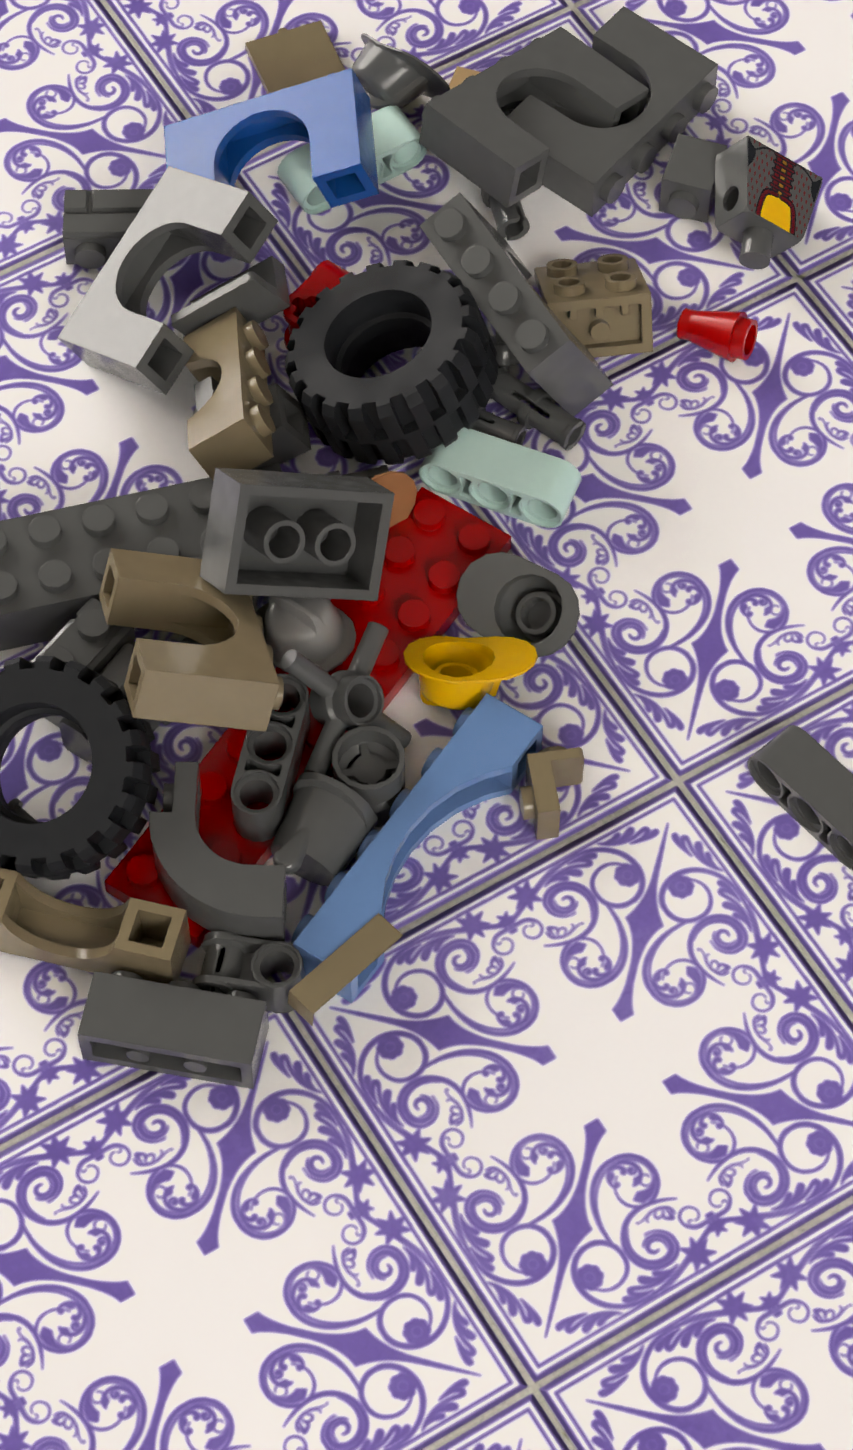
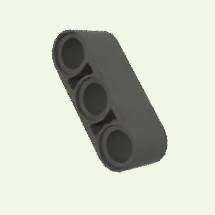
[231,674,310,842]
[747,725,853,870]

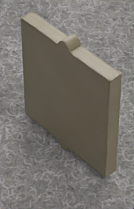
[245,20,345,94]

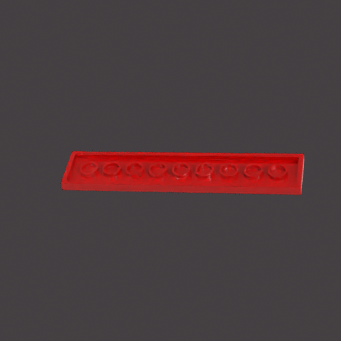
[104,487,511,949]

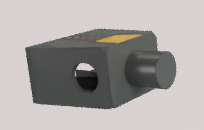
[715,136,823,269]

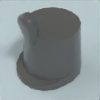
[270,772,378,886]

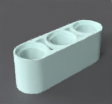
[277,105,427,214]
[418,427,582,528]

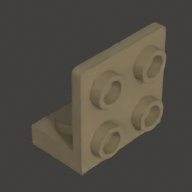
[534,254,653,358]

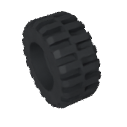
[285,260,499,465]
[0,655,160,880]

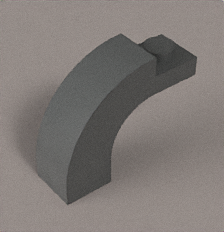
[149,761,287,942]

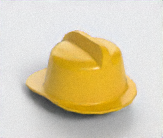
[403,636,538,710]

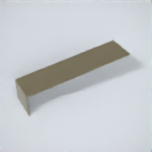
[288,913,403,1026]

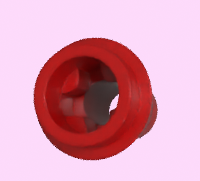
[677,308,758,363]

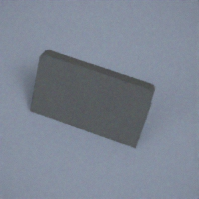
[171,256,290,336]

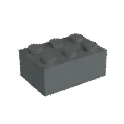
[200,467,395,601]

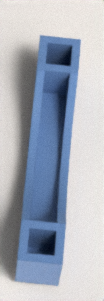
[291,693,543,1003]

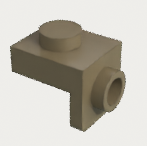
[519,746,584,840]

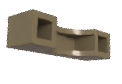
[183,307,276,481]
[0,868,191,984]

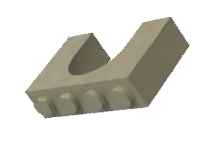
[99,548,284,732]

